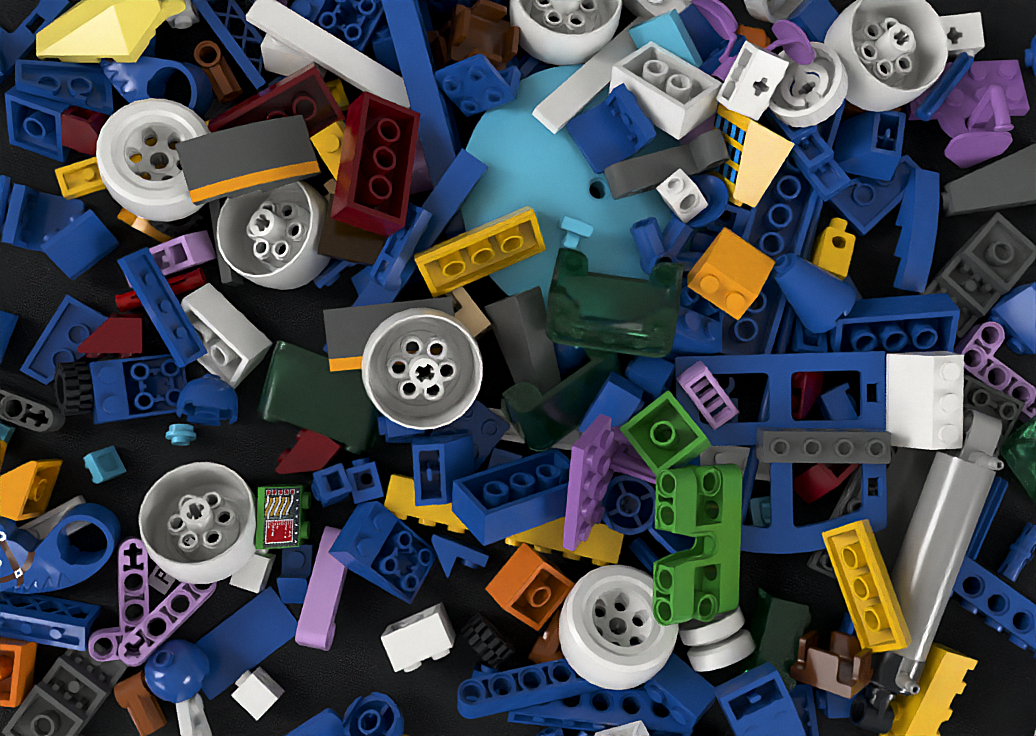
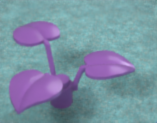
[690,0,815,83]

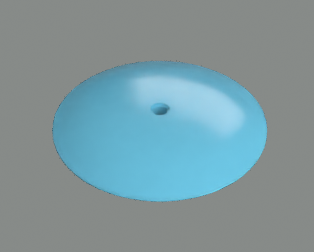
[461,64,714,328]

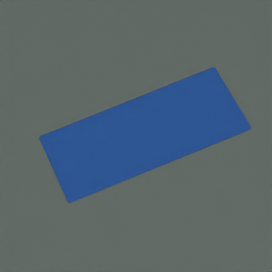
[195,586,298,700]

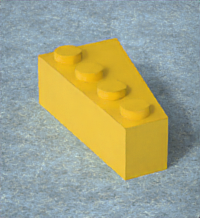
[879,642,978,736]

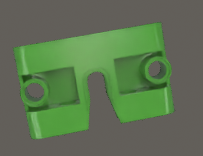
[652,463,742,626]

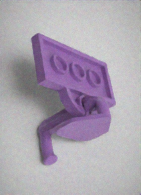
[905,60,1030,168]
[563,414,685,552]

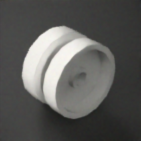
[678,605,756,672]

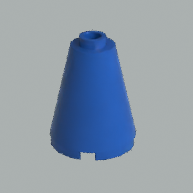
[772,253,856,334]

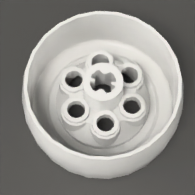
[509,0,622,66]
[824,0,948,112]
[96,98,211,222]
[217,180,331,290]
[361,308,483,430]
[139,462,257,584]
[559,564,679,690]

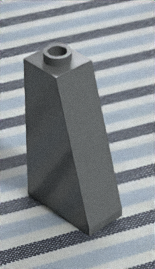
[939,143,1036,217]
[484,286,564,409]

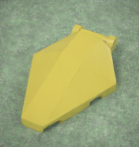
[36,0,186,63]

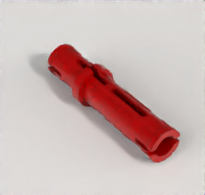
[115,268,207,313]

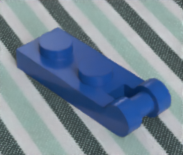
[370,202,433,292]

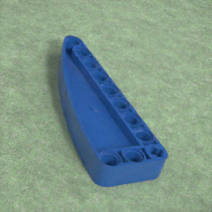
[381,0,466,239]

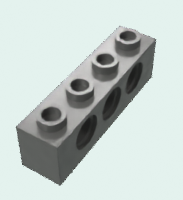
[756,427,891,464]

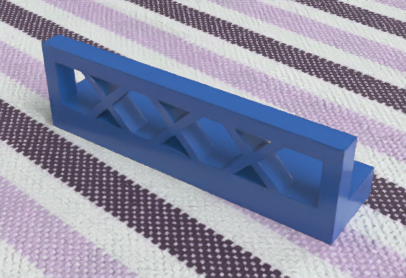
[192,0,288,92]
[117,247,208,368]
[0,591,101,651]

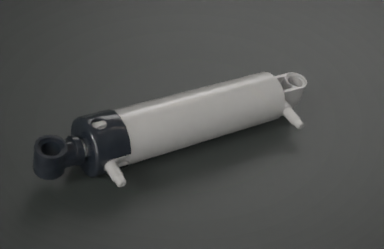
[850,409,1004,734]

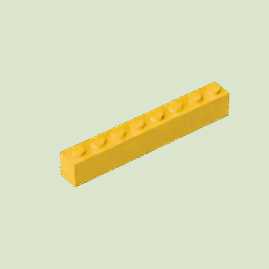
[384,473,624,566]

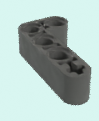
[604,129,731,200]
[0,385,66,432]

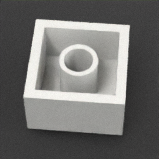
[381,602,456,672]

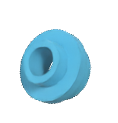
[165,424,196,446]

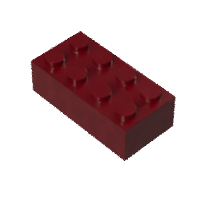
[208,62,346,137]
[331,91,420,238]

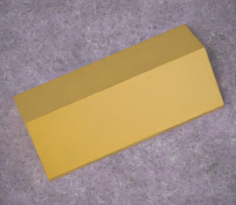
[414,206,546,298]
[821,519,912,653]

